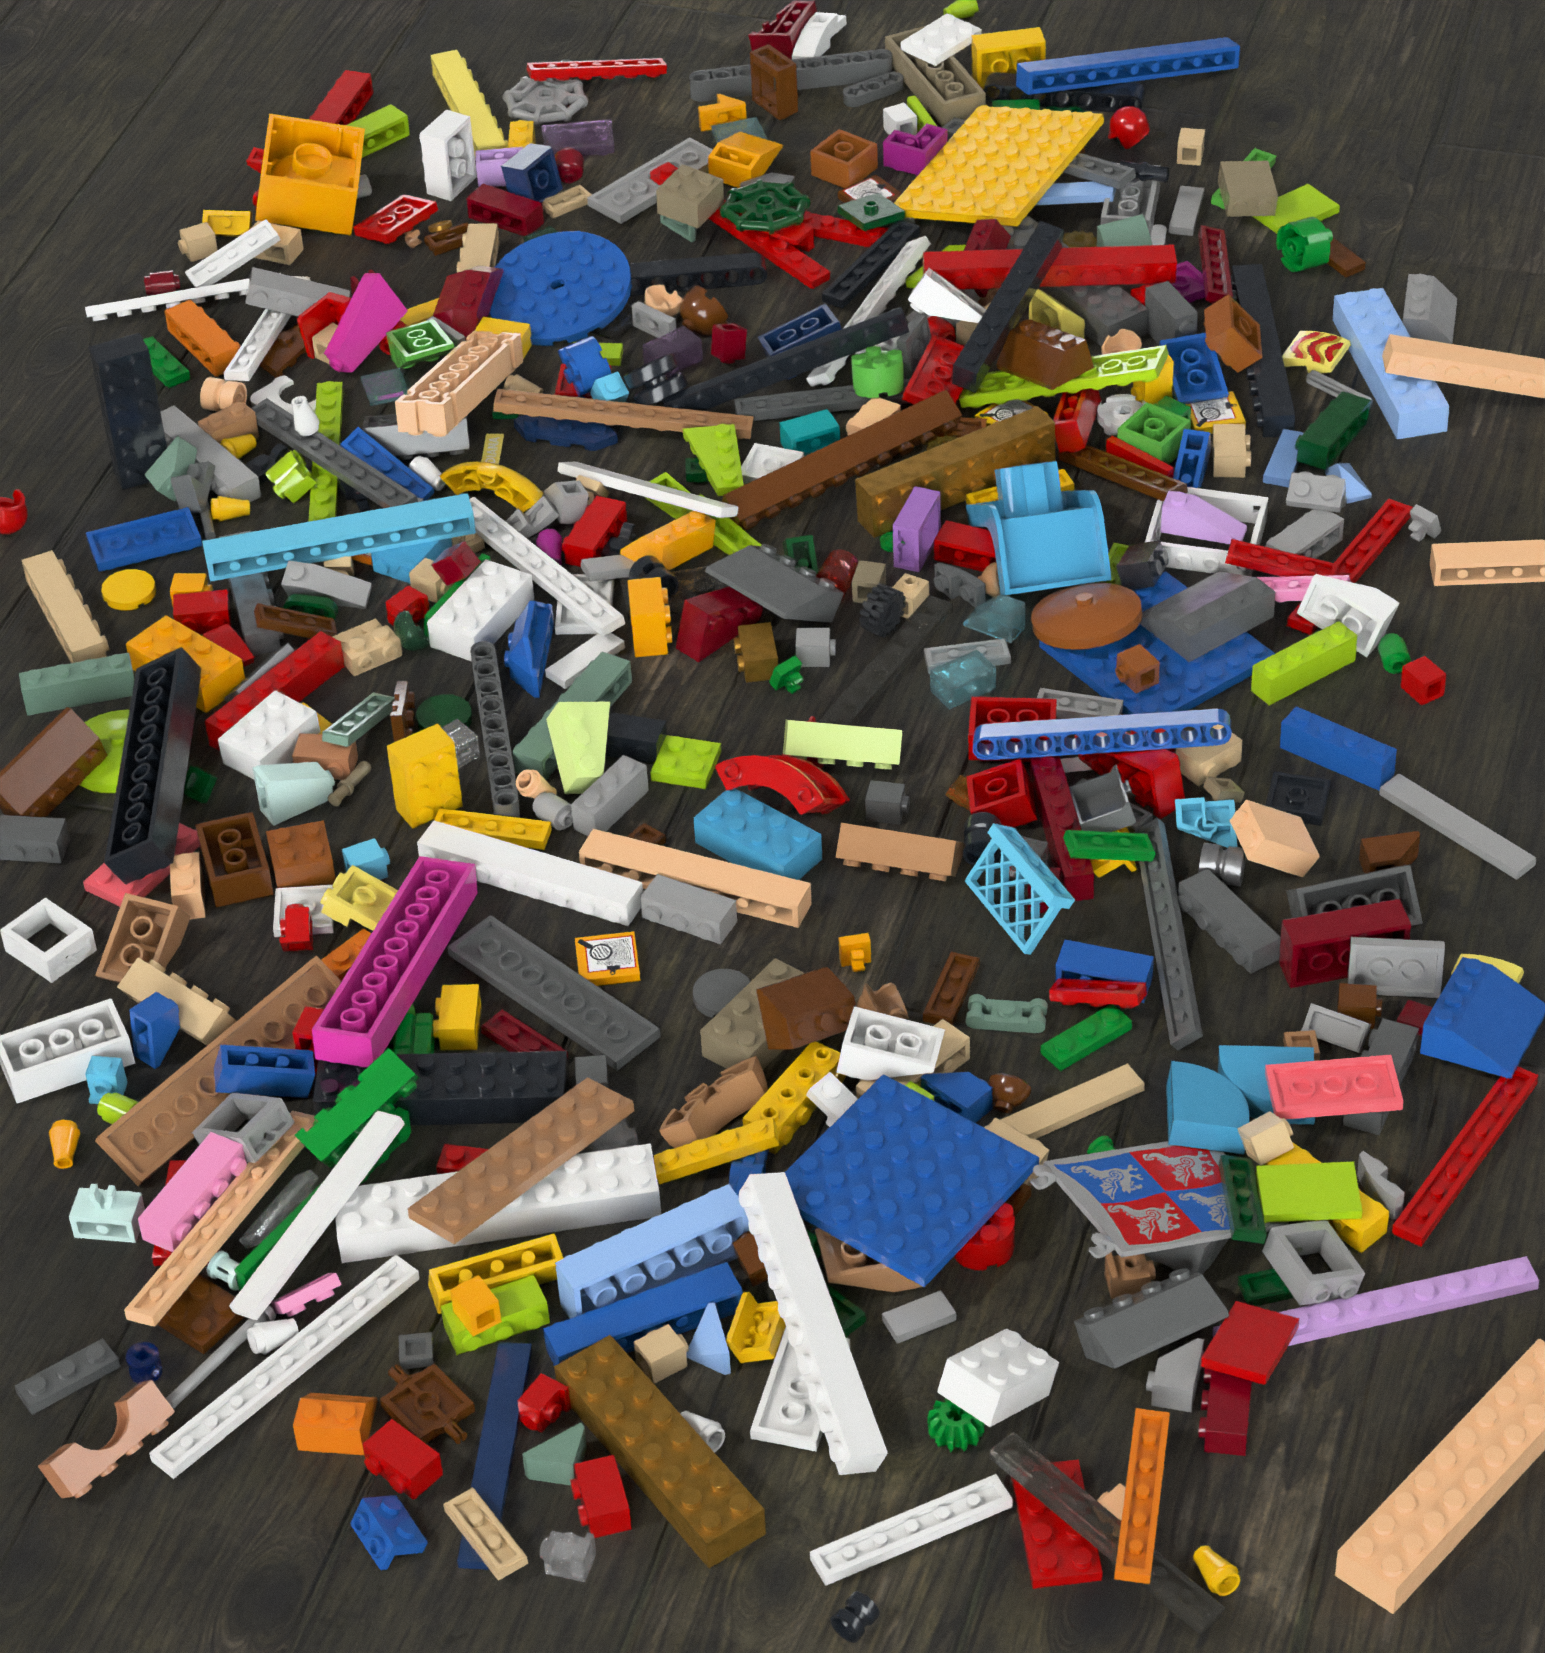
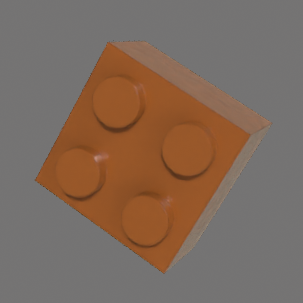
[810,129,878,188]
[1204,294,1263,373]
[266,820,336,888]

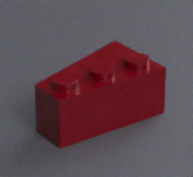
[749,0,817,60]
[676,586,763,663]

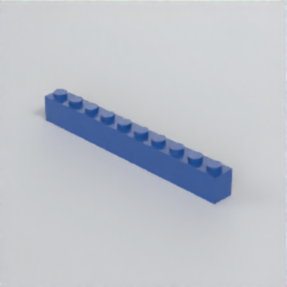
[1016,37,1240,95]

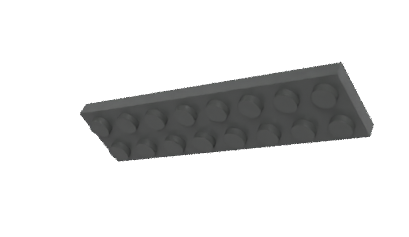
[447,915,661,1071]

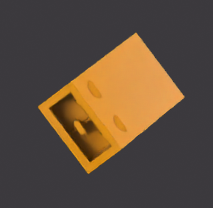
[708,132,783,188]

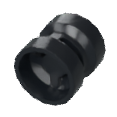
[830,1592,880,1643]

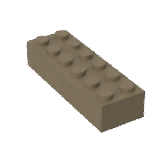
[885,26,986,127]

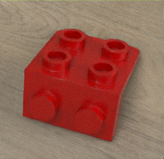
[297,292,351,359]

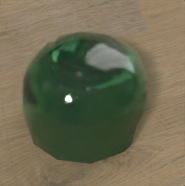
[393,610,430,651]

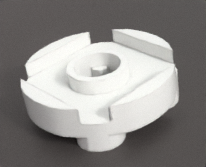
[1097,394,1146,436]

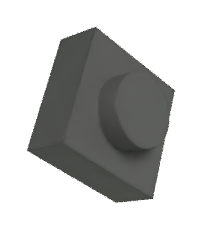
[399,1332,434,1369]

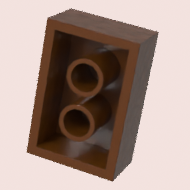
[195,812,274,907]

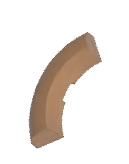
[659,1056,768,1148]

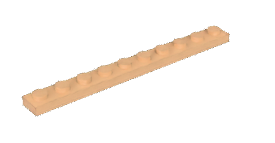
[124,1111,315,1327]

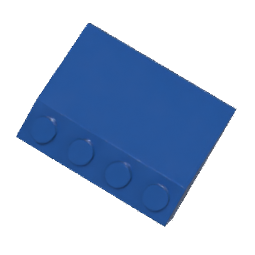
[1420,957,1545,1079]

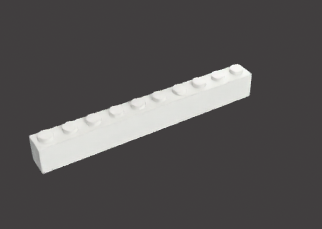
[739,1172,888,1475]

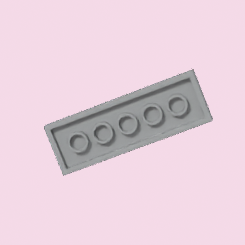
[587,138,713,224]

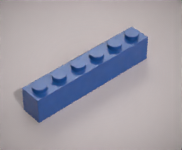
[543,1262,743,1366]

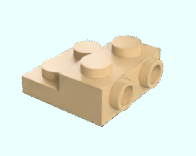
[333,619,402,676]

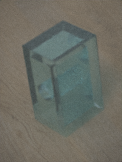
[930,650,996,710]

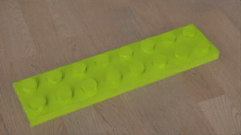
[959,345,1169,408]

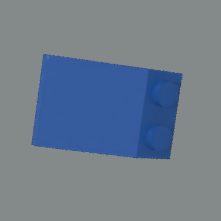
[1159,333,1229,404]

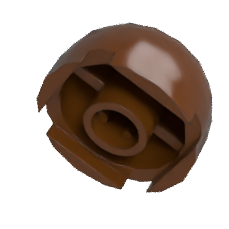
[680,286,729,336]

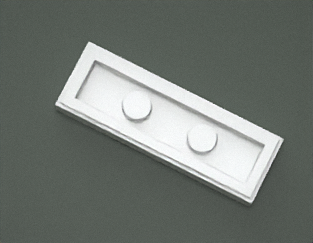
[545,633,625,689]

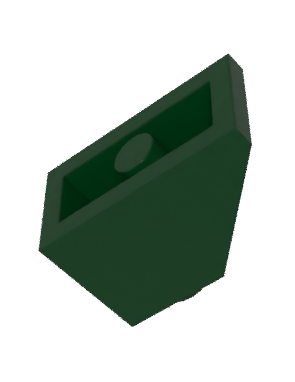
[782,535,819,578]

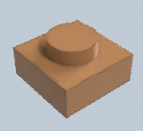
[1283,1030,1320,1061]

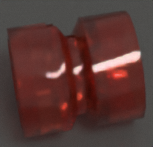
[816,549,858,598]

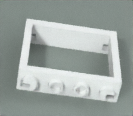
[1145,487,1268,577]

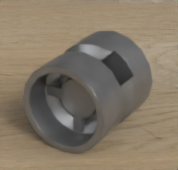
[1199,842,1246,886]

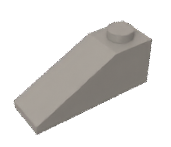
[281,560,373,609]

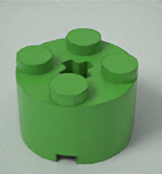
[851,346,904,398]

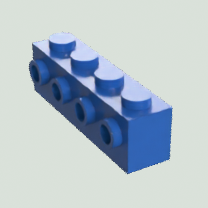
[1280,706,1397,791]

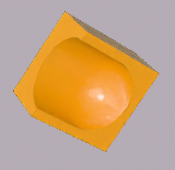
[255,114,365,235]

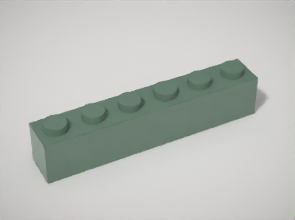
[512,652,632,780]

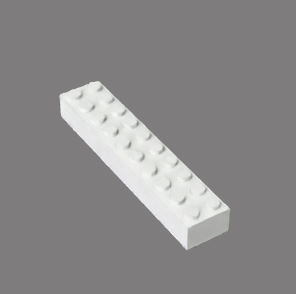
[335,1144,661,1263]

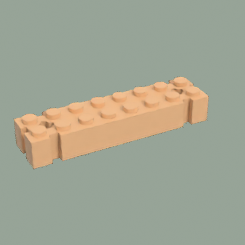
[395,331,523,437]

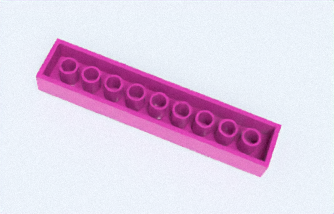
[312,856,478,1068]

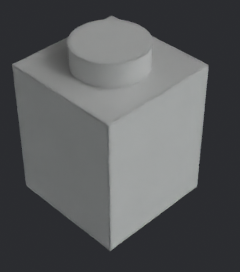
[796,628,836,667]

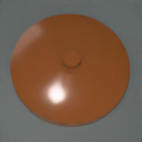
[1031,583,1143,649]

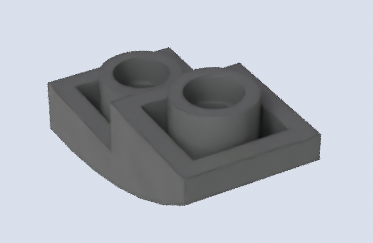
[934,563,985,609]

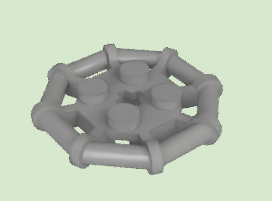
[503,76,588,126]

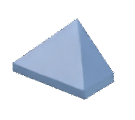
[1325,463,1372,504]
[686,1302,731,1375]

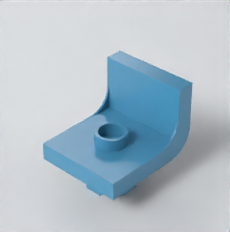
[966,461,1112,595]

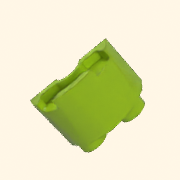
[265,450,317,503]

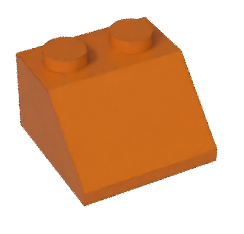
[293,1393,377,1455]

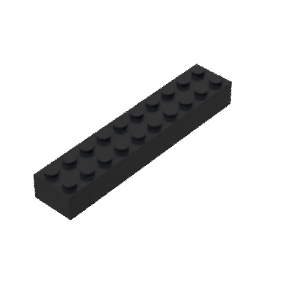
[104,647,202,885]

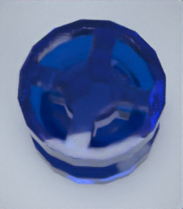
[126,1342,163,1384]

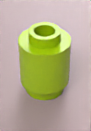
[97,1092,139,1124]

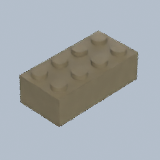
[700,958,804,1070]

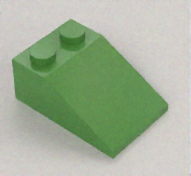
[386,319,454,369]

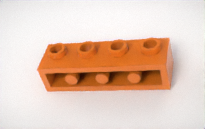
[164,299,241,377]

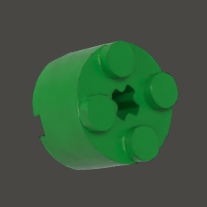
[1276,216,1333,272]

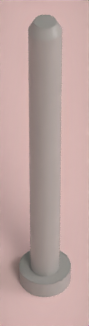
[165,1305,276,1408]

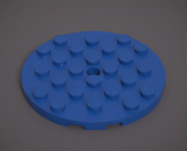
[489,231,632,346]

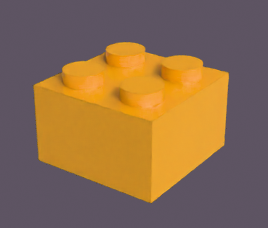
[627,577,672,657]

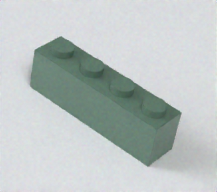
[19,653,135,716]

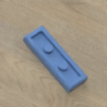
[1263,429,1304,487]

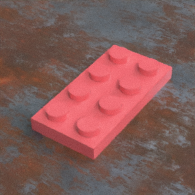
[83,823,199,907]
[1265,1055,1403,1119]

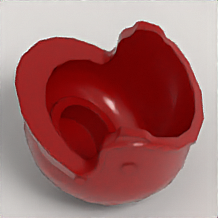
[1108,106,1150,149]
[0,489,28,535]

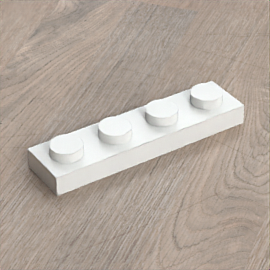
[185,219,281,288]

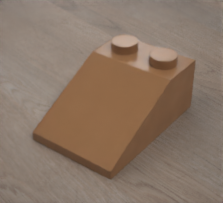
[95,893,190,983]
[815,1228,926,1292]

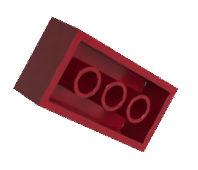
[1279,899,1411,988]

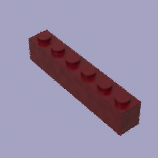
[1030,756,1094,901]

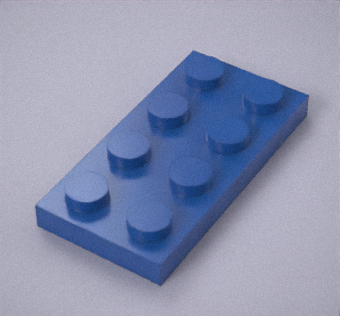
[86,507,202,572]

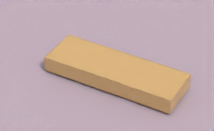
[444,1488,528,1581]

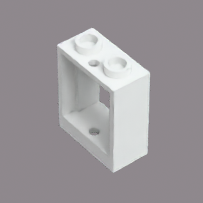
[0,898,97,983]

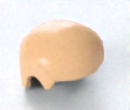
[645,285,682,317]
[1101,329,1142,355]

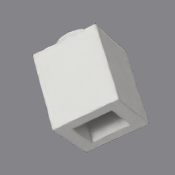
[883,103,917,135]

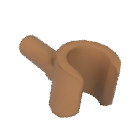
[404,229,422,248]

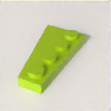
[683,424,744,496]

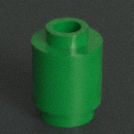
[1378,633,1411,674]

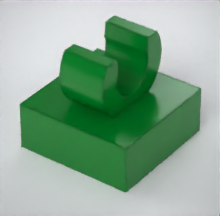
[769,655,804,694]

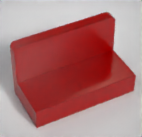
[762,218,814,252]

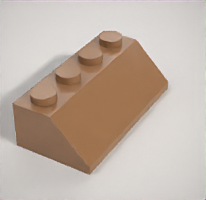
[836,823,964,881]

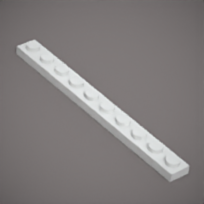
[806,236,931,387]
[470,497,625,637]
[149,1255,419,1479]

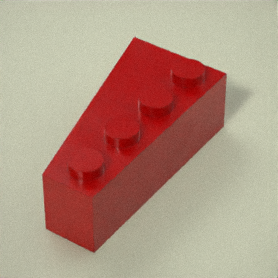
[1075,732,1185,819]

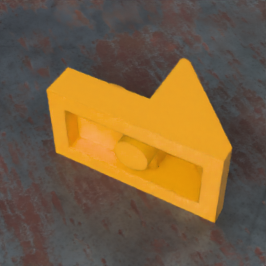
[698,94,747,132]

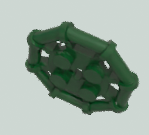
[720,179,811,234]

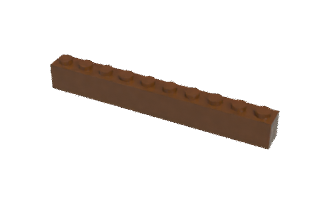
[721,390,962,530]

